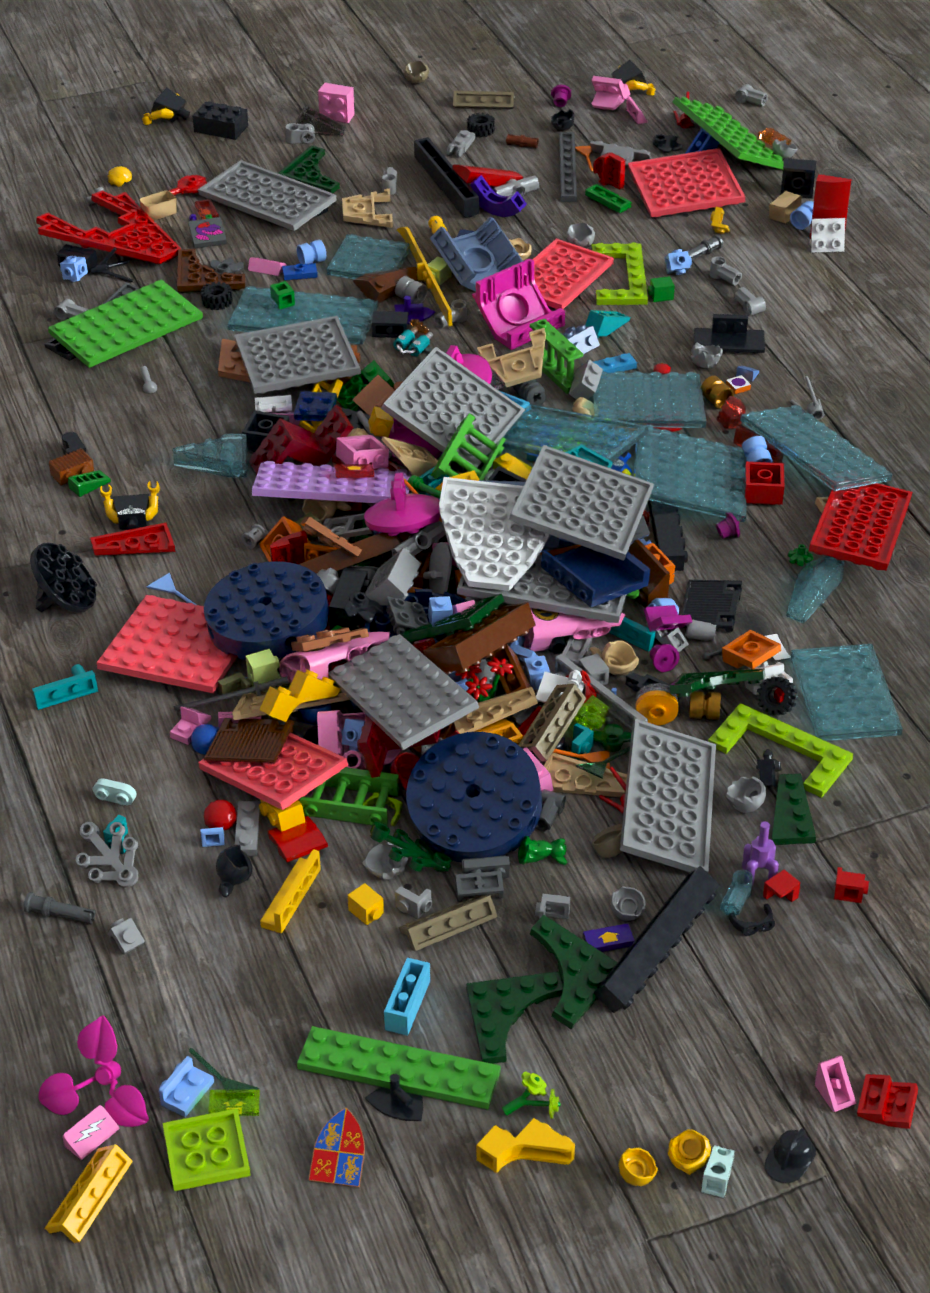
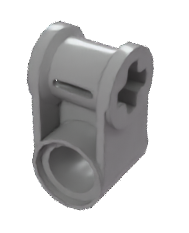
[286,123,315,144]

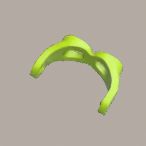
[363,792,403,826]

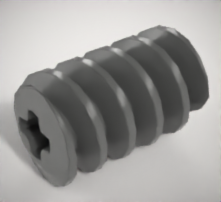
[512,379,546,408]

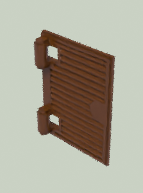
[204,718,295,763]

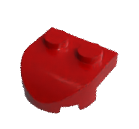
[593,153,625,190]

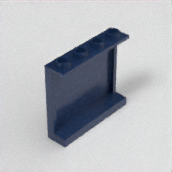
[541,546,650,608]

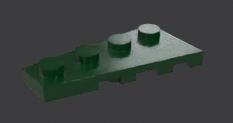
[772,773,816,845]

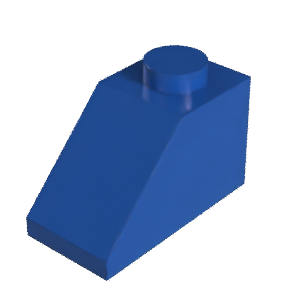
[685,128,720,154]

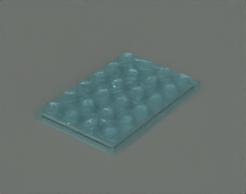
[791,644,903,741]

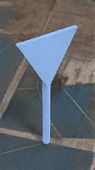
[146,573,197,605]

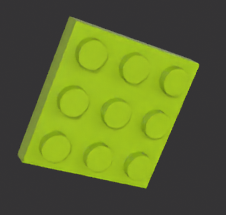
[163,1108,251,1191]

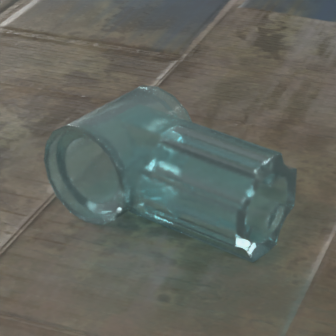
[720,870,753,916]

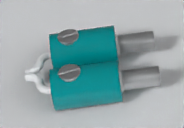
[393,327,433,357]

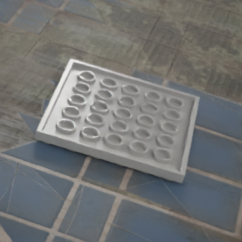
[234,316,361,394]
[381,347,525,468]
[509,445,654,561]

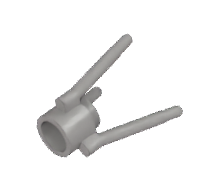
[790,376,825,421]

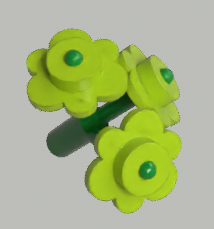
[502,1072,561,1119]

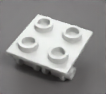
[809,218,845,252]
[536,670,585,703]

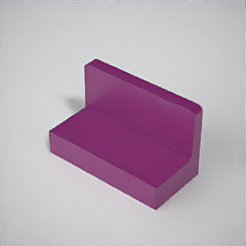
[644,605,692,631]

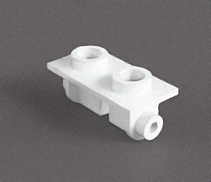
[255,395,292,413]

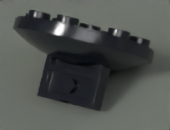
[30,543,97,613]

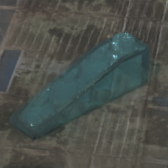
[173,434,249,478]
[786,555,845,623]

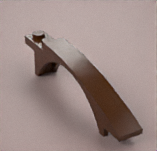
[299,526,426,574]

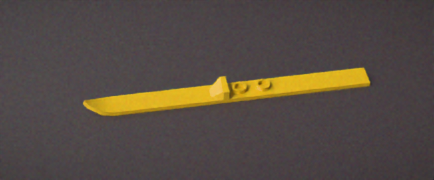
[397,227,452,326]

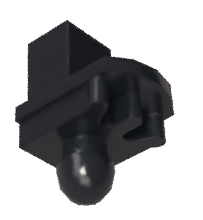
[756,749,782,787]

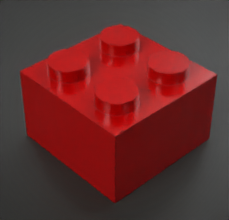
[744,461,785,505]

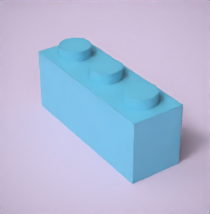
[384,958,430,1036]

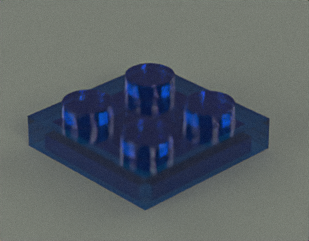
[294,391,337,421]

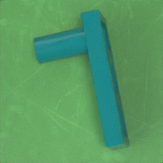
[609,617,656,652]
[32,664,98,710]

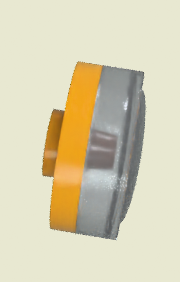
[635,683,678,726]

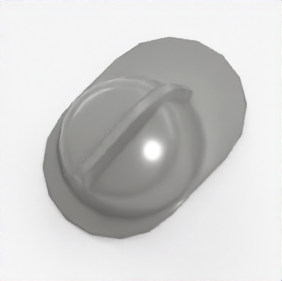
[317,568,340,594]

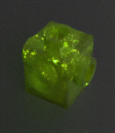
[574,695,609,731]

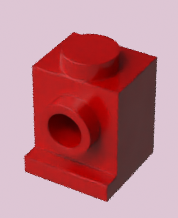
[834,867,869,903]

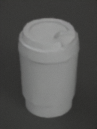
[685,619,716,641]

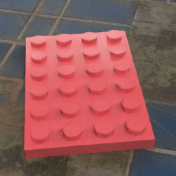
[532,238,614,310]
[198,733,348,810]

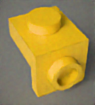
[710,207,730,234]

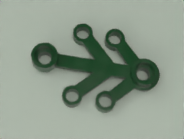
[370,822,451,872]

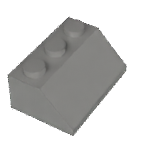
[365,547,421,605]

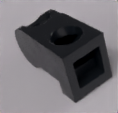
[62,432,87,454]

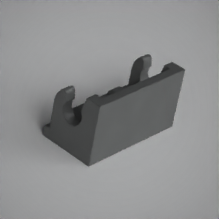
[455,871,504,902]

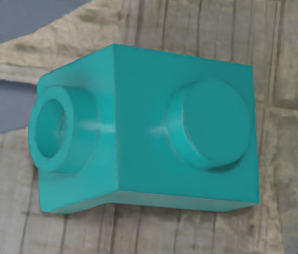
[571,723,594,760]
[103,815,128,854]

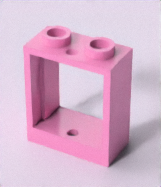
[336,435,389,471]

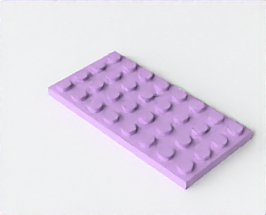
[252,461,412,503]

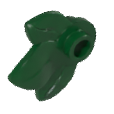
[593,723,631,752]

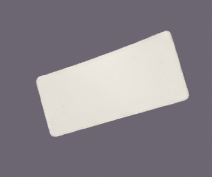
[765,634,791,660]

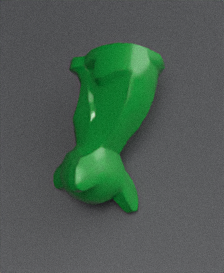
[518,836,567,865]

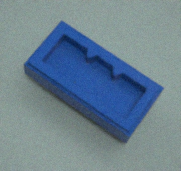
[282,263,317,280]

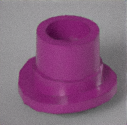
[551,85,572,107]
[716,512,740,539]
[650,644,680,672]

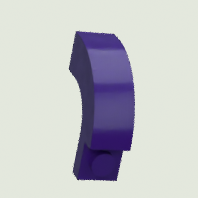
[470,175,527,217]

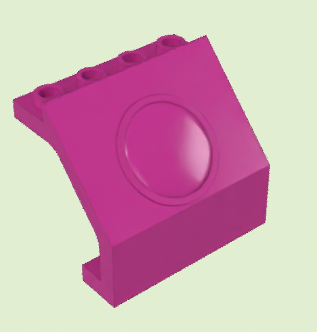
[472,258,565,350]

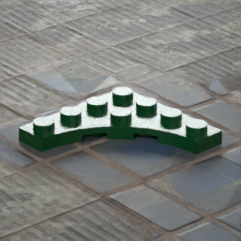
[278,145,340,193]
[400,593,504,645]
[670,668,766,697]
[530,915,617,1030]
[466,971,563,1064]

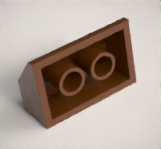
[628,539,670,608]

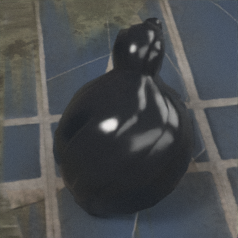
[216,845,252,897]

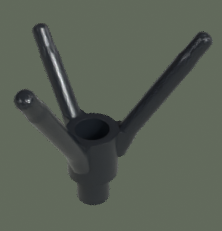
[91,248,133,282]

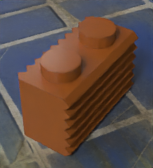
[49,448,94,486]

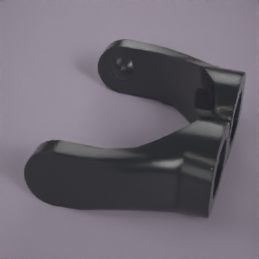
[729,903,775,936]

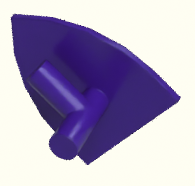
[394,296,435,324]

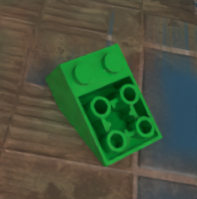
[337,360,394,411]

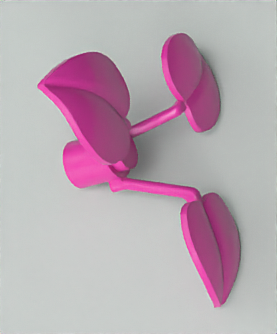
[39,1015,149,1127]

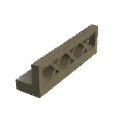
[453,91,514,109]
[519,684,586,761]
[399,894,498,951]

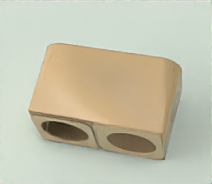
[140,191,177,221]
[769,191,802,224]

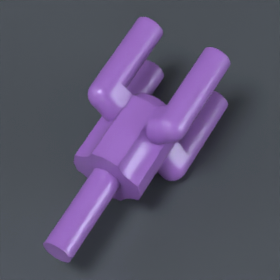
[742,821,779,887]

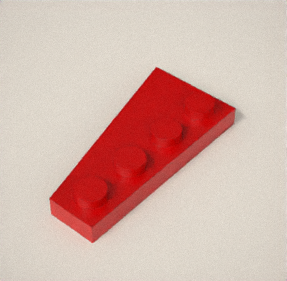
[90,522,175,555]

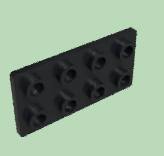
[694,314,765,354]

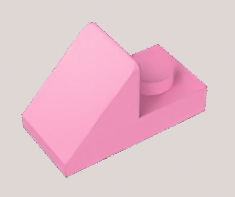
[170,706,212,745]

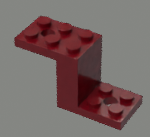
[249,405,354,475]
[357,715,441,778]

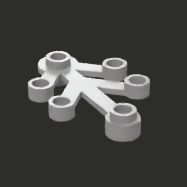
[76,822,138,887]

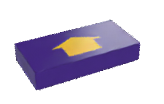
[583,923,635,952]

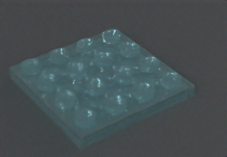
[327,234,410,279]

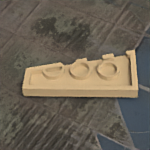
[454,687,538,734]
[544,753,627,797]

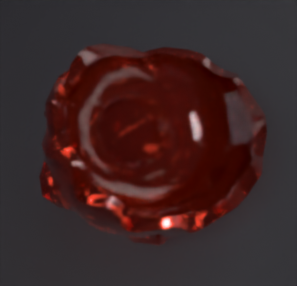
[716,396,746,429]

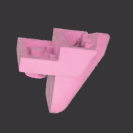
[591,76,630,110]

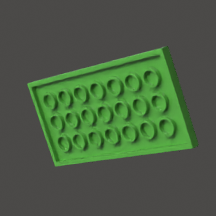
[672,97,784,170]
[48,279,203,368]

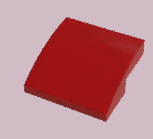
[270,531,307,565]
[267,816,328,862]
[857,1074,918,1129]

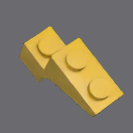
[259,669,341,722]
[476,1118,575,1173]

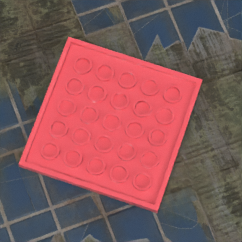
[628,148,745,217]
[97,595,238,694]

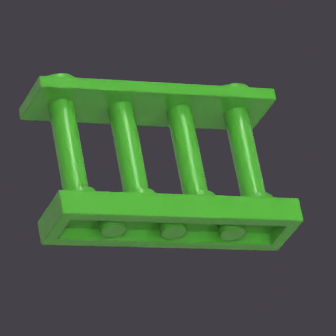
[530,319,583,394]
[431,413,506,480]
[300,767,400,826]

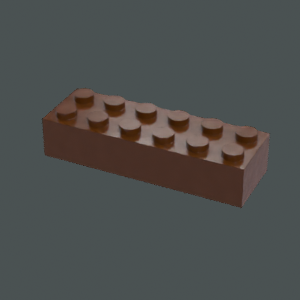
[423,602,536,675]

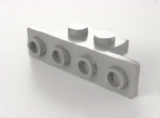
[590,141,651,168]

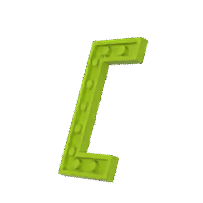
[591,243,648,305]
[708,703,853,798]

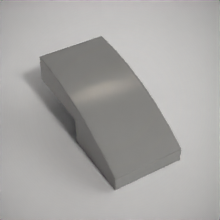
[646,623,689,652]

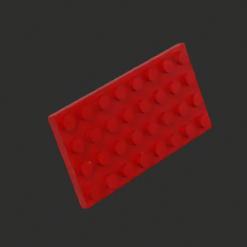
[808,473,913,571]

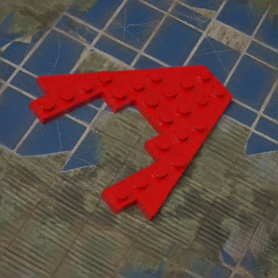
[36,190,181,264]

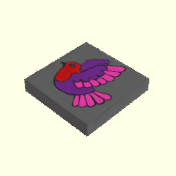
[188,217,227,248]

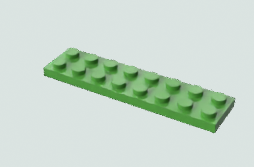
[297,1026,501,1110]

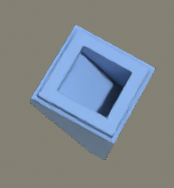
[200,827,225,847]

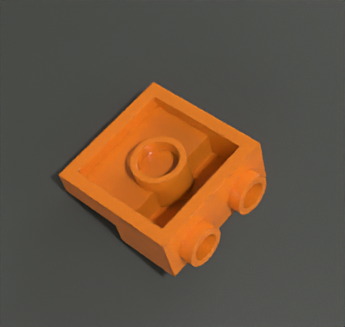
[722,630,781,669]

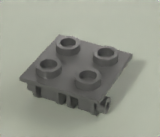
[386,596,429,635]

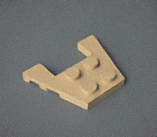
[342,189,393,228]
[477,328,546,388]

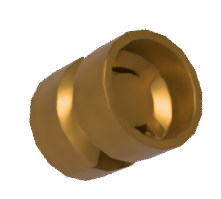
[700,376,734,409]
[689,691,721,720]

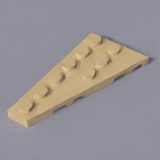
[233,685,350,720]

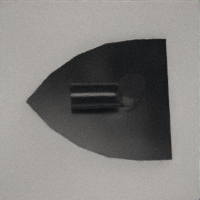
[365,1074,423,1121]

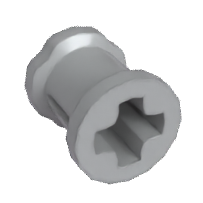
[241,524,267,549]

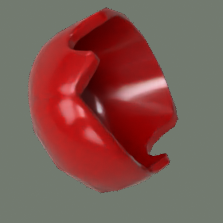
[204,800,237,831]

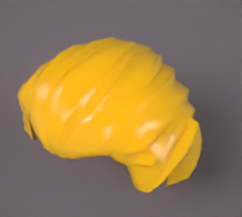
[668,1129,711,1175]

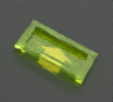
[208,1090,260,1116]

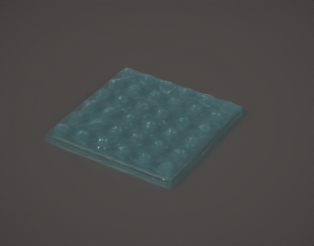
[593,371,706,428]
[634,424,746,522]

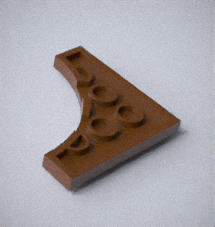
[177,249,246,292]

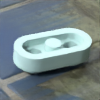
[93,778,137,805]

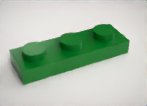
[585,184,631,213]

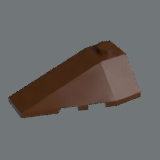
[353,266,423,306]

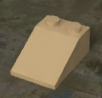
[381,437,438,477]

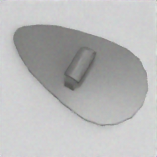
[423,542,452,594]

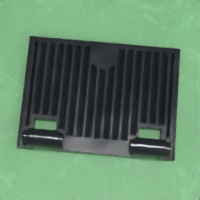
[680,580,742,633]

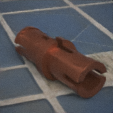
[506,134,539,148]

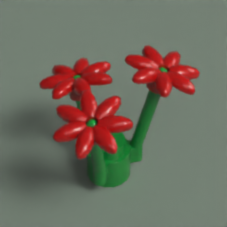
[455,657,513,703]

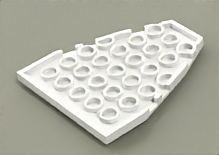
[439,477,551,591]

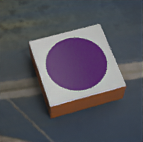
[726,375,751,394]

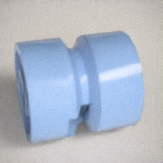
[790,201,814,230]
[296,239,327,264]
[742,436,773,463]

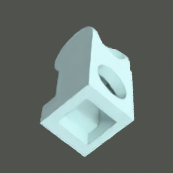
[701,1145,735,1198]

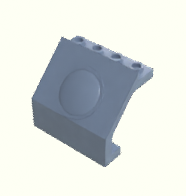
[430,217,523,291]

